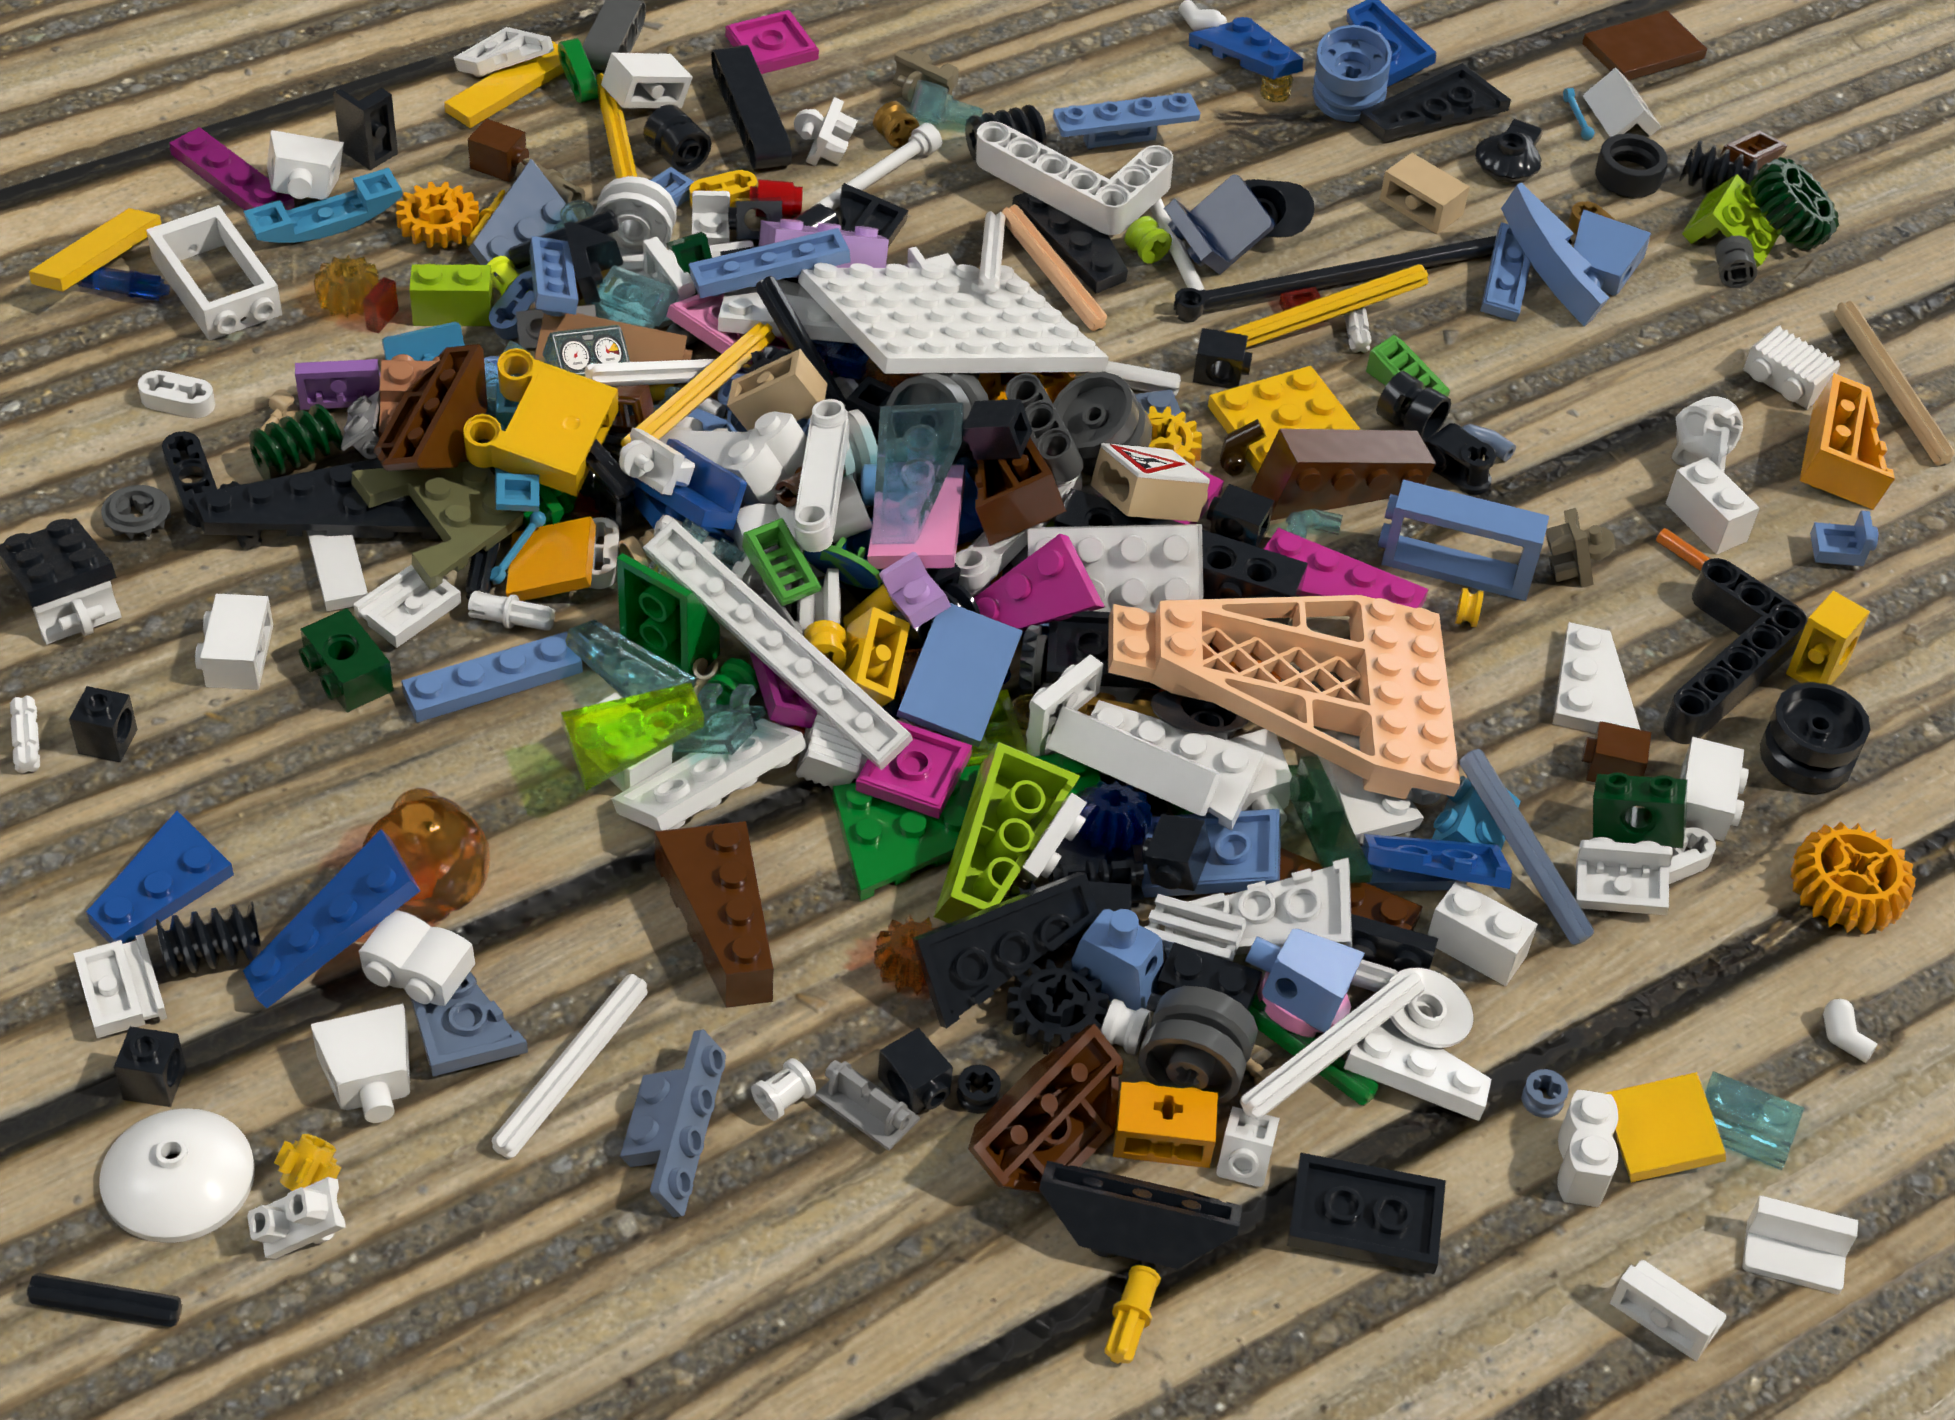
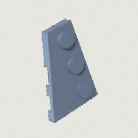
[410,972,528,1076]

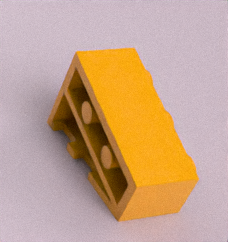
[1799,373,1895,510]

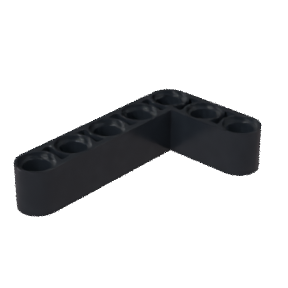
[1663,558,1807,744]

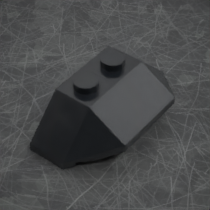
[1039,1161,1243,1269]

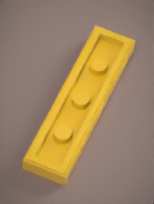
[444,41,564,128]
[29,208,161,292]

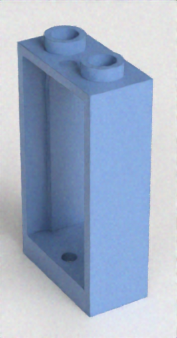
[1378,480,1549,601]

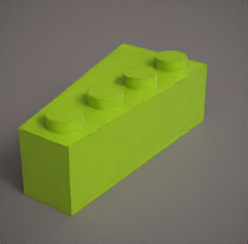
[934,742,1080,923]

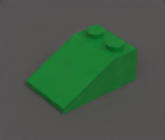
[617,553,720,685]

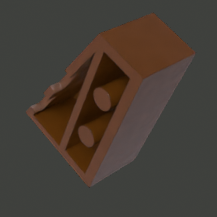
[975,437,1066,546]

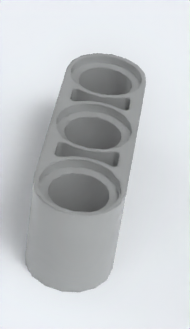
[833,474,873,543]

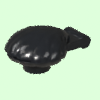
[1475,118,1543,183]

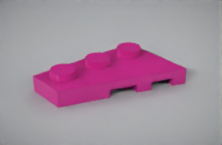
[974,534,1105,632]

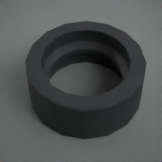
[1595,133,1668,198]

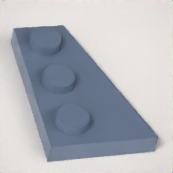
[468,159,578,277]

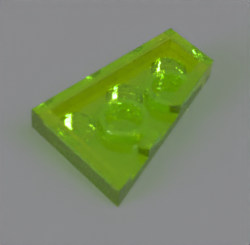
[561,682,704,791]

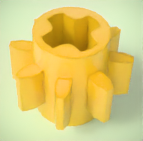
[274,1134,342,1191]

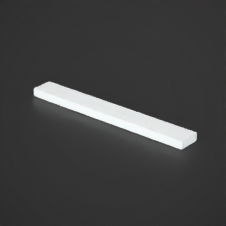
[643,519,913,770]

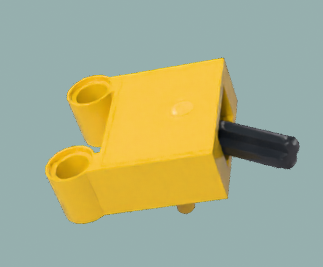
[463,348,636,499]

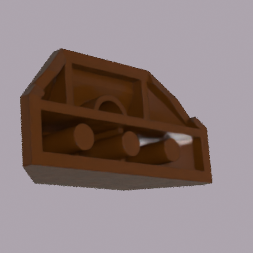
[374,344,488,471]
[968,1023,1124,1195]

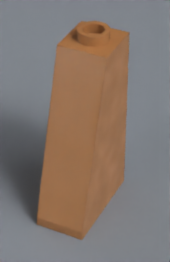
[534,313,693,385]

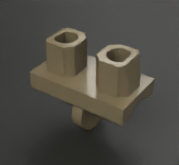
[893,49,959,109]
[1545,508,1615,588]

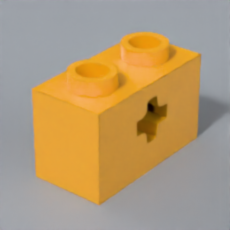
[1113,1081,1218,1168]

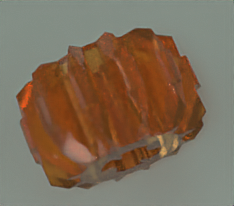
[874,914,938,996]

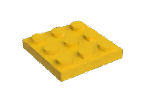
[1208,365,1361,474]

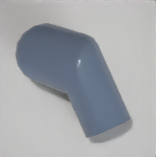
[1462,424,1516,462]

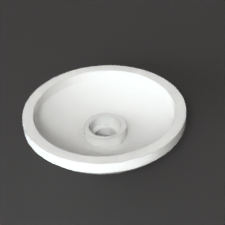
[100,1109,255,1243]

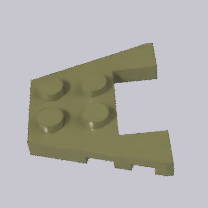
[352,462,524,590]

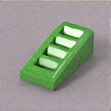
[1366,335,1450,397]
[742,518,821,606]

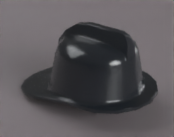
[1244,179,1315,238]
[1150,691,1249,740]

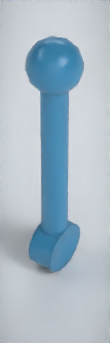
[1563,88,1595,140]
[490,511,546,584]

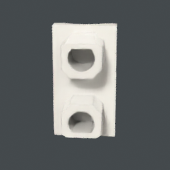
[794,97,858,166]
[619,428,695,495]
[33,581,122,645]
[247,1177,346,1259]

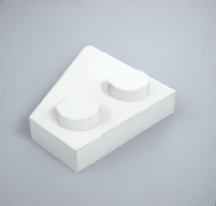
[453,27,554,77]

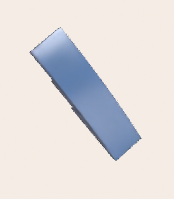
[1501,183,1610,326]

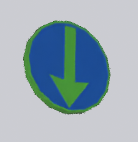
[802,537,882,589]

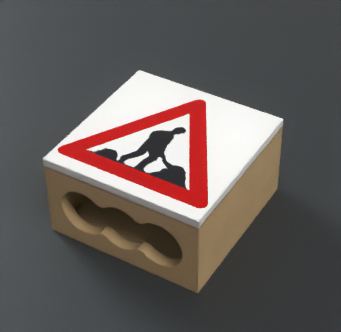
[1090,443,1210,522]

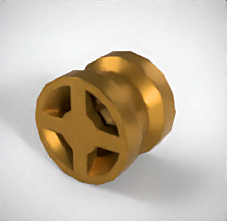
[873,101,919,148]

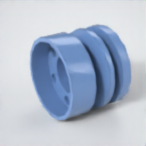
[1312,25,1392,122]

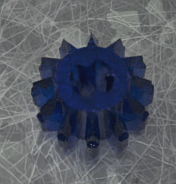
[1079,781,1152,852]

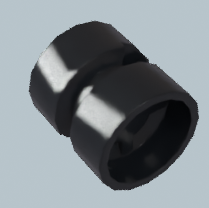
[643,104,712,173]
[1376,371,1451,442]

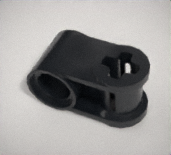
[1424,423,1496,495]

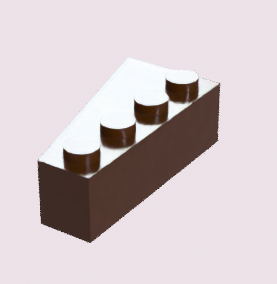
[1251,429,1436,521]
[654,821,773,1008]

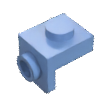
[1810,510,1878,566]

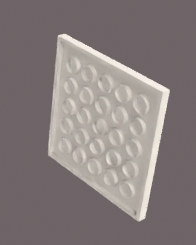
[798,263,1109,374]

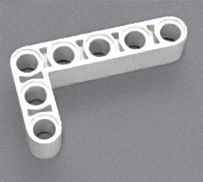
[976,121,1173,235]

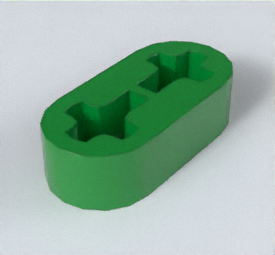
[558,38,599,103]

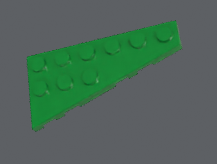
[832,753,1102,902]

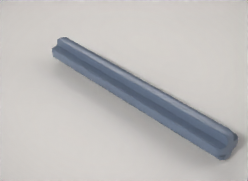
[1459,749,1594,945]

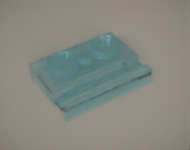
[592,265,679,329]
[1704,1071,1804,1170]

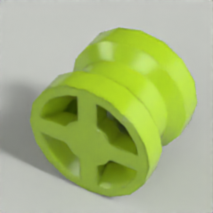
[1124,216,1172,264]

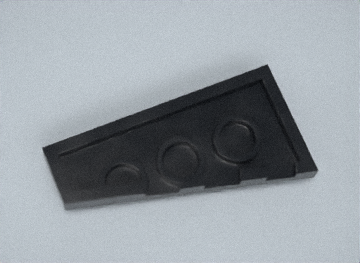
[1359,63,1511,141]

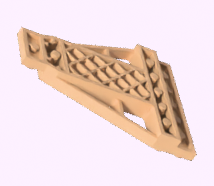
[1108,595,1460,800]

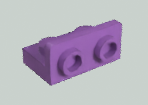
[295,359,381,410]

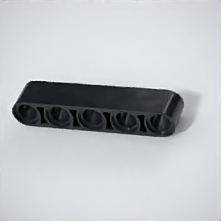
[711,45,792,170]

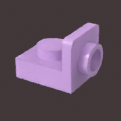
[879,552,951,629]

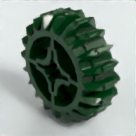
[1750,157,1839,251]

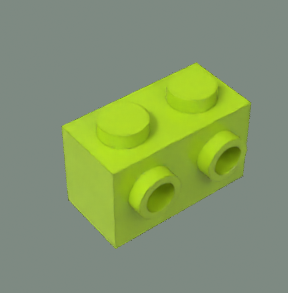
[409,264,494,326]

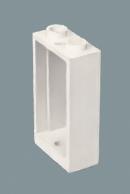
[146,205,282,341]

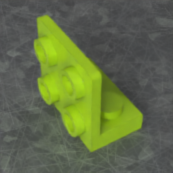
[1682,174,1779,267]

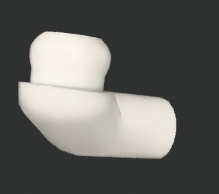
[1823,999,1878,1063]

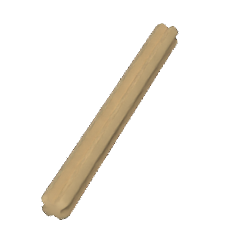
[1834,301,1955,466]

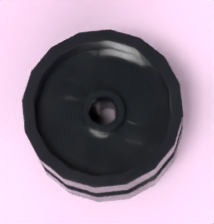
[1760,682,1871,793]

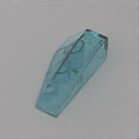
[872,402,964,545]

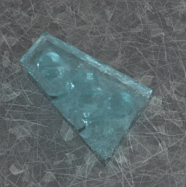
[565,620,696,714]

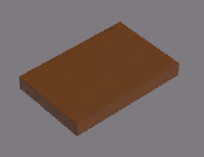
[1582,10,1707,81]

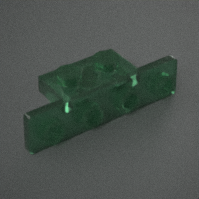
[1288,756,1373,883]

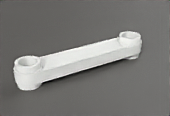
[793,399,850,552]
[955,472,1082,596]

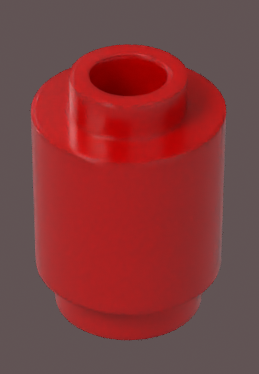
[749,179,803,220]

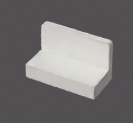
[1583,68,1661,137]
[1742,1195,1858,1294]
[1610,1260,1726,1361]

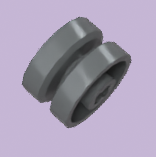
[1053,371,1153,476]
[885,373,989,465]
[1138,986,1258,1104]

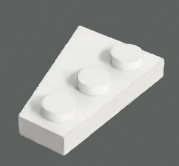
[1552,622,1640,733]

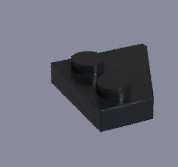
[840,183,909,247]

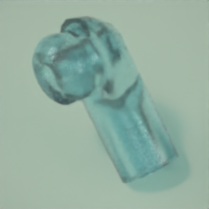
[1285,509,1343,538]

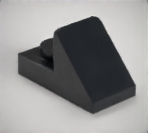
[564,221,624,305]

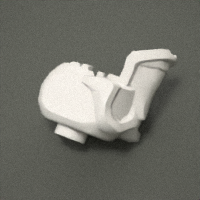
[1671,396,1743,473]

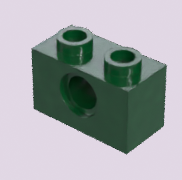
[299,608,394,713]
[1593,773,1688,848]

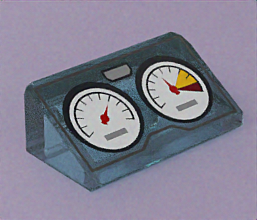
[542,325,630,377]

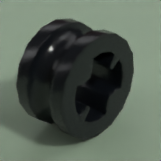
[956,1064,1001,1114]

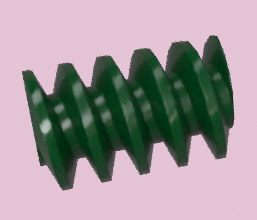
[249,404,343,480]

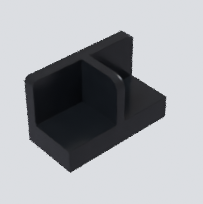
[333,88,398,170]

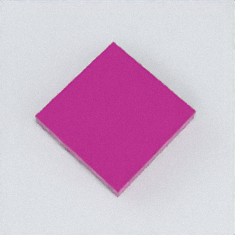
[725,10,819,74]
[856,720,972,819]

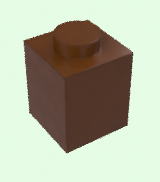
[467,118,529,182]
[1581,721,1652,783]

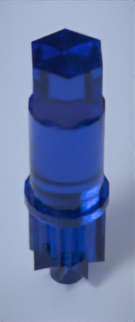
[77,267,170,301]

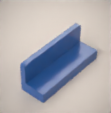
[630,438,747,530]

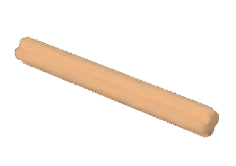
[1002,205,1107,331]

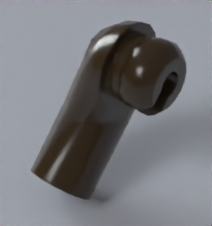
[1220,419,1266,476]

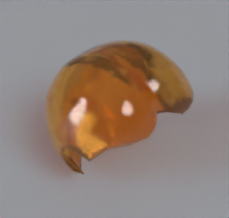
[361,788,490,924]

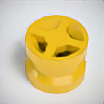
[803,620,847,670]

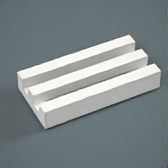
[1144,894,1246,961]

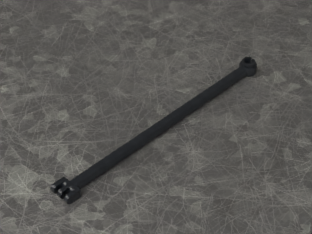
[1173,235,1572,323]

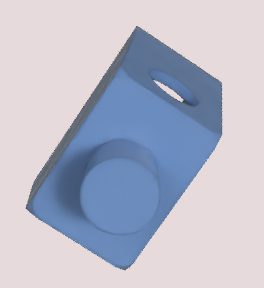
[1574,210,1651,295]
[1071,909,1164,1011]
[1245,928,1365,1033]

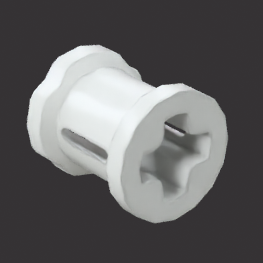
[751,1058,816,1121]

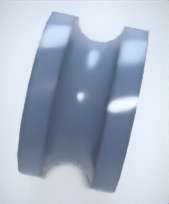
[1521,1069,1569,1118]

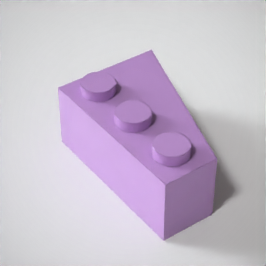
[759,219,889,278]

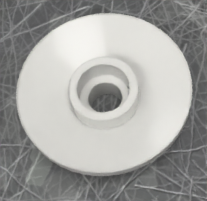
[1388,968,1473,1048]

